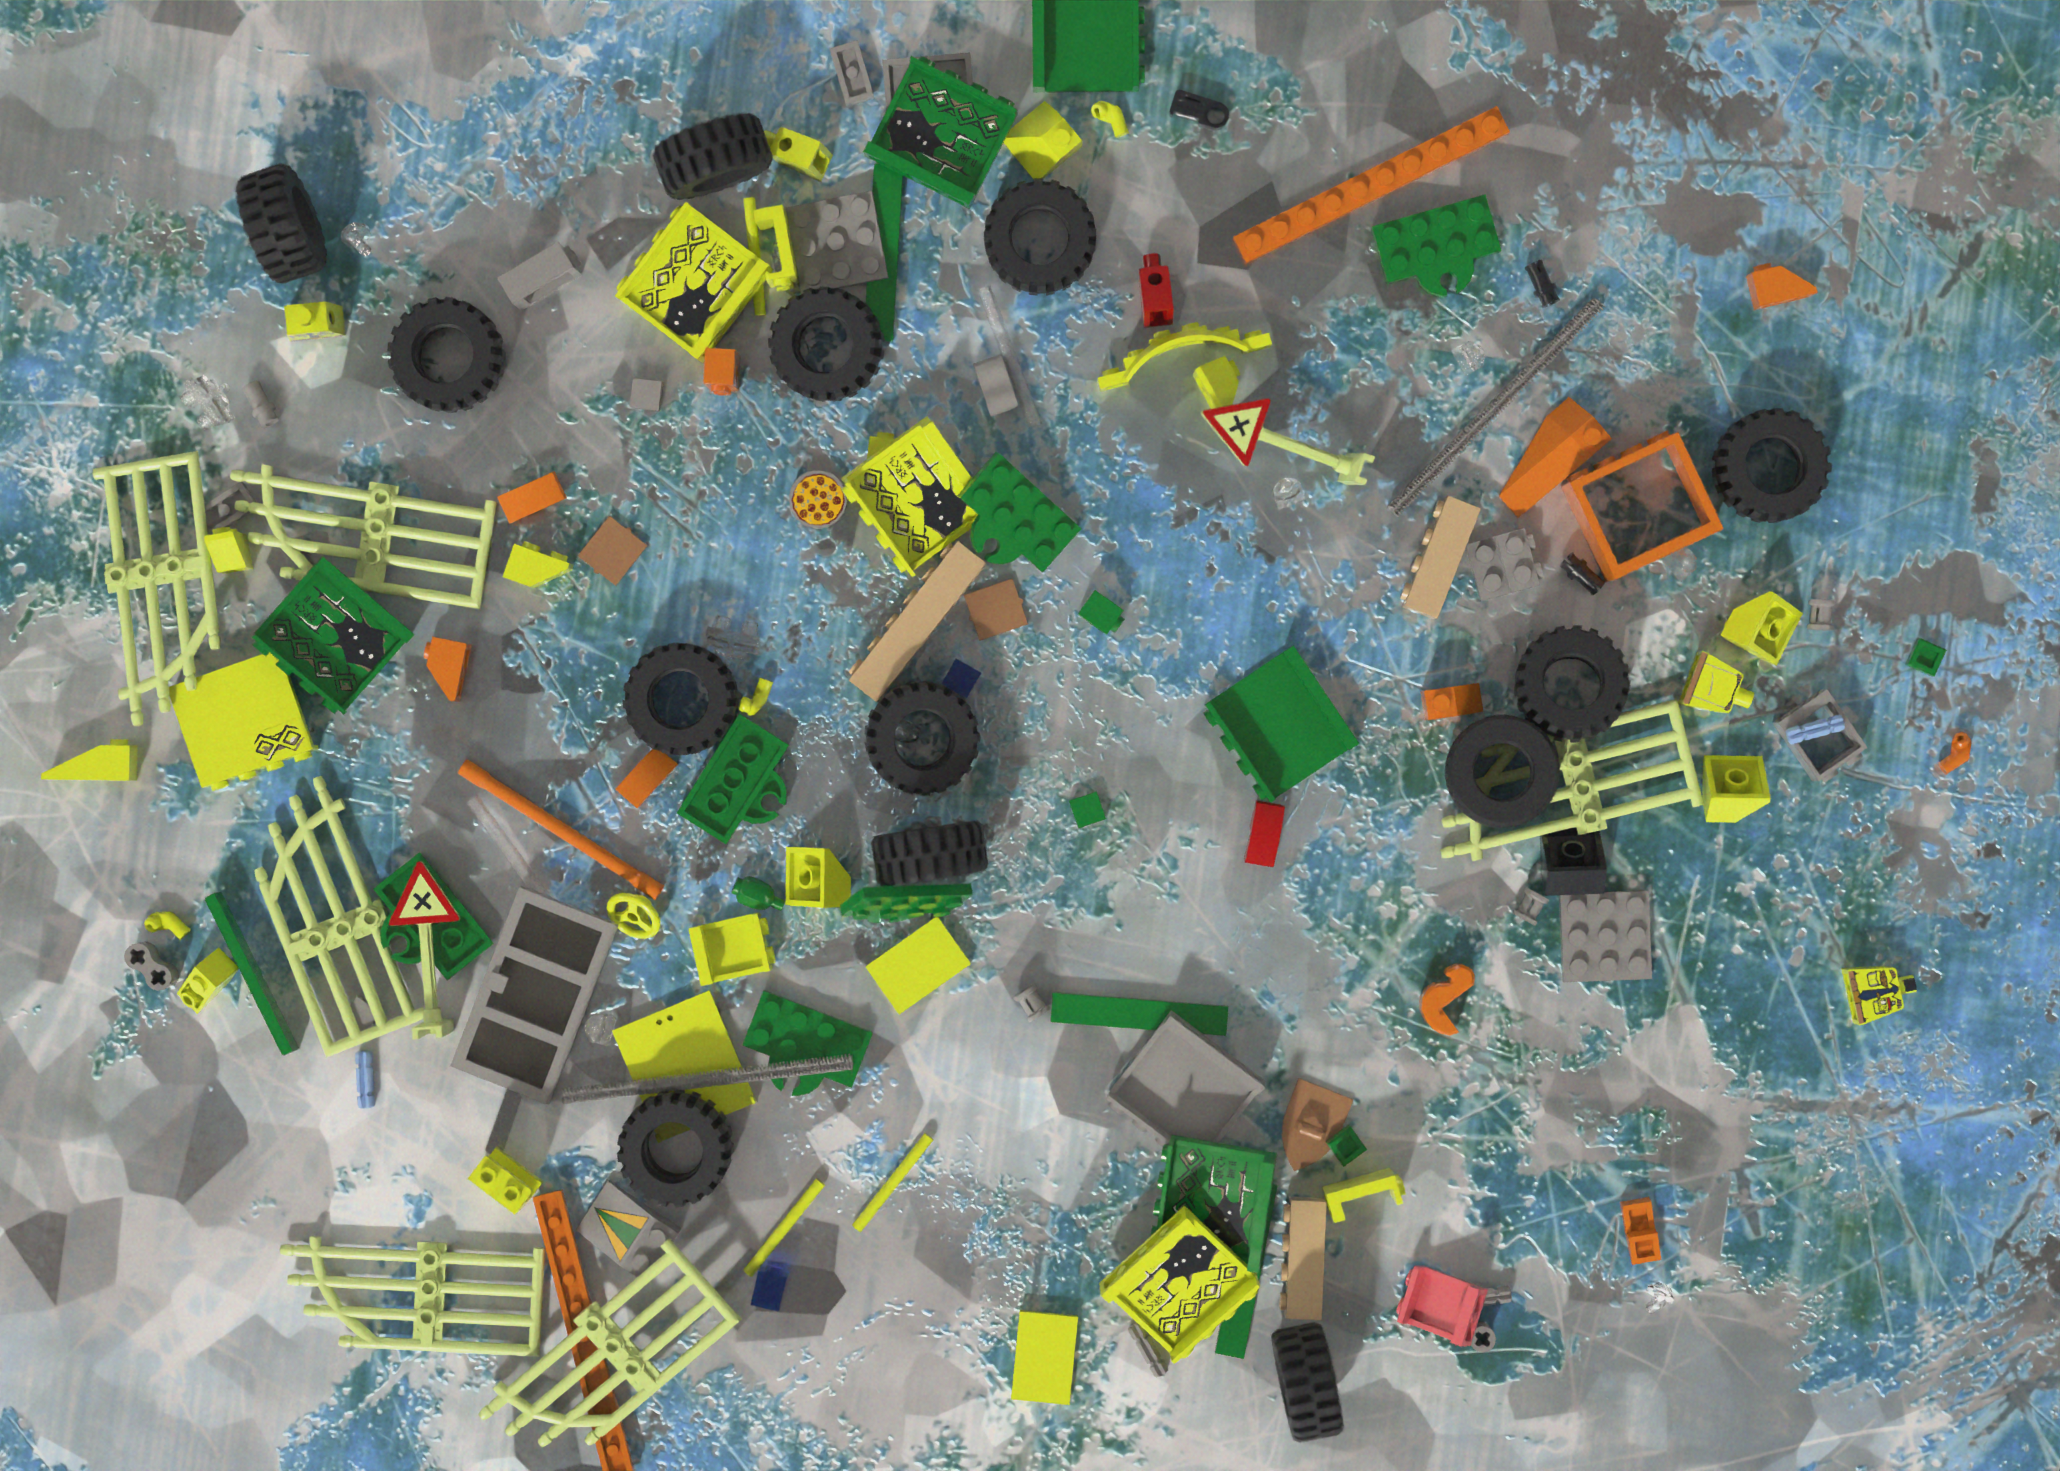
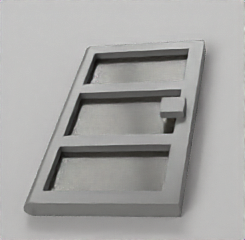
[451,886,618,1104]

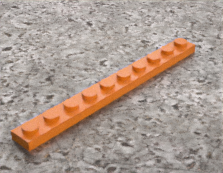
[1233,106,1510,264]
[533,1189,635,1471]

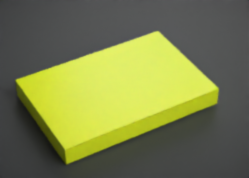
[865,917,971,1014]
[1011,1310,1078,1405]

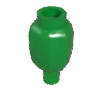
[731,876,786,911]

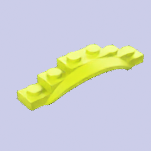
[1097,322,1272,392]

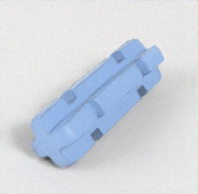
[1786,715,1845,744]
[355,1050,375,1109]

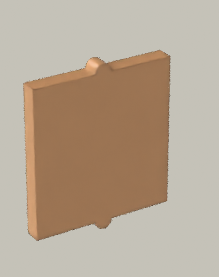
[578,516,648,586]
[964,579,1028,641]

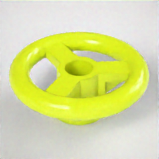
[606,893,661,939]

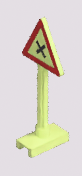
[1201,398,1375,485]
[389,861,460,1039]

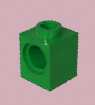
[1078,590,1125,635]

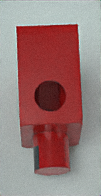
[1139,253,1174,328]

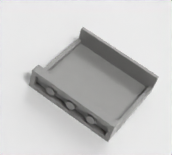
[1106,1010,1265,1147]

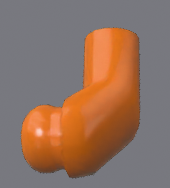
[1938,732,1971,775]

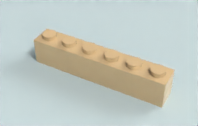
[849,541,986,702]

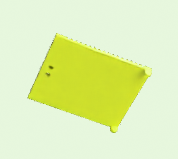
[612,990,757,1143]

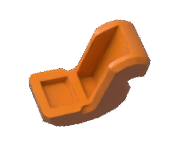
[1419,963,1475,1036]

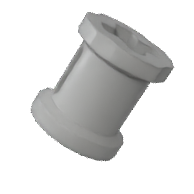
[1807,599,1836,631]
[1512,888,1549,926]
[1013,984,1051,1022]
[1471,1321,1496,1352]

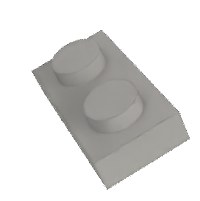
[829,40,875,107]
[192,482,256,535]

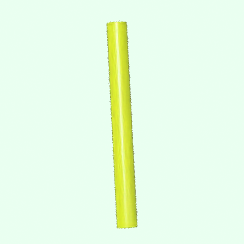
[743,197,766,316]
[852,1133,934,1232]
[743,1178,825,1277]

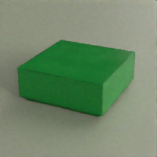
[1905,638,1947,677]
[1069,791,1106,829]
[1325,1125,1367,1167]

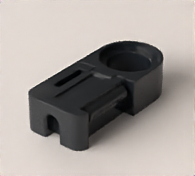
[1169,90,1229,131]

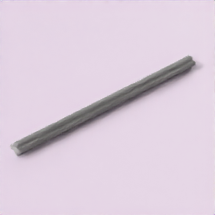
[1387,298,1605,517]
[562,1054,853,1104]

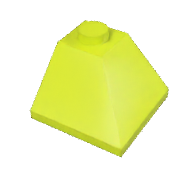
[1003,101,1082,180]
[1193,356,1241,409]
[1720,591,1803,666]
[1702,755,1771,823]
[785,847,851,908]

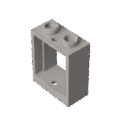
[497,241,582,311]
[1773,689,1868,783]

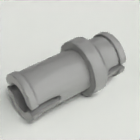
[242,380,279,428]

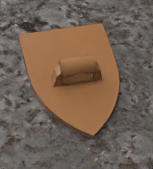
[1282,1078,1353,1171]

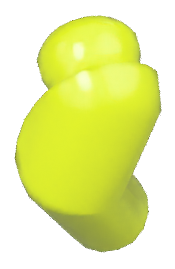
[1091,101,1129,138]
[739,677,773,716]
[144,911,191,940]

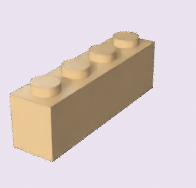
[1400,496,1481,620]
[1279,1197,1327,1320]

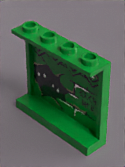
[863,56,1018,209]
[251,556,415,715]
[1150,1135,1277,1273]

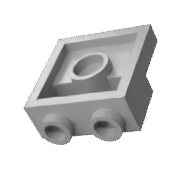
[1466,528,1543,601]

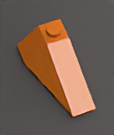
[1499,397,1612,518]

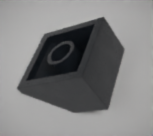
[1540,828,1607,896]

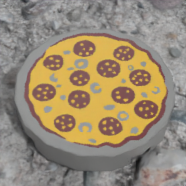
[789,470,848,529]

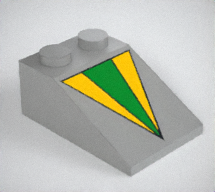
[576,1180,682,1277]

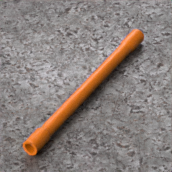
[458,759,665,900]

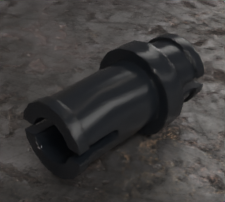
[1525,260,1560,308]
[1560,552,1605,596]

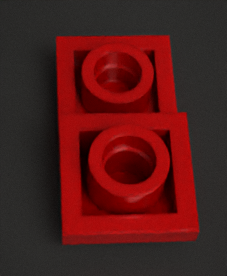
[1244,800,1285,868]

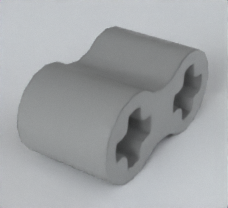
[973,354,1019,416]
[124,942,179,991]

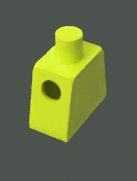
[764,127,833,182]

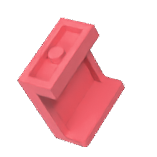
[1397,1265,1488,1347]

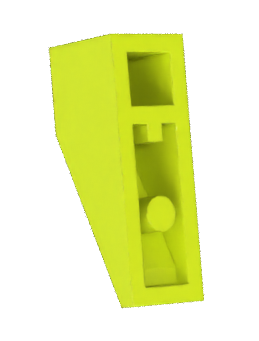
[41,739,138,781]

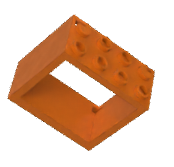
[1561,430,1724,582]

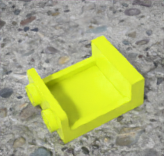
[753,205,799,291]
[688,912,776,986]
[467,1147,544,1215]
[1322,1168,1406,1223]

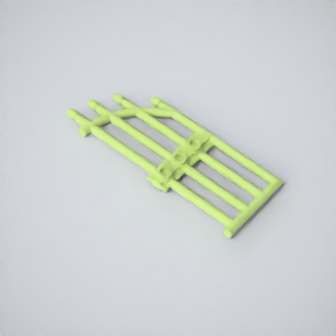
[93,451,221,726]
[230,464,497,609]
[1440,699,1704,861]
[254,776,425,1058]
[280,1236,545,1357]
[478,1238,742,1447]

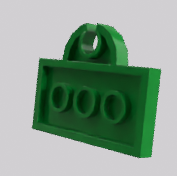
[1371,194,1502,298]
[957,451,1081,573]
[677,714,790,844]
[373,852,494,981]
[840,883,973,923]
[742,990,873,1096]

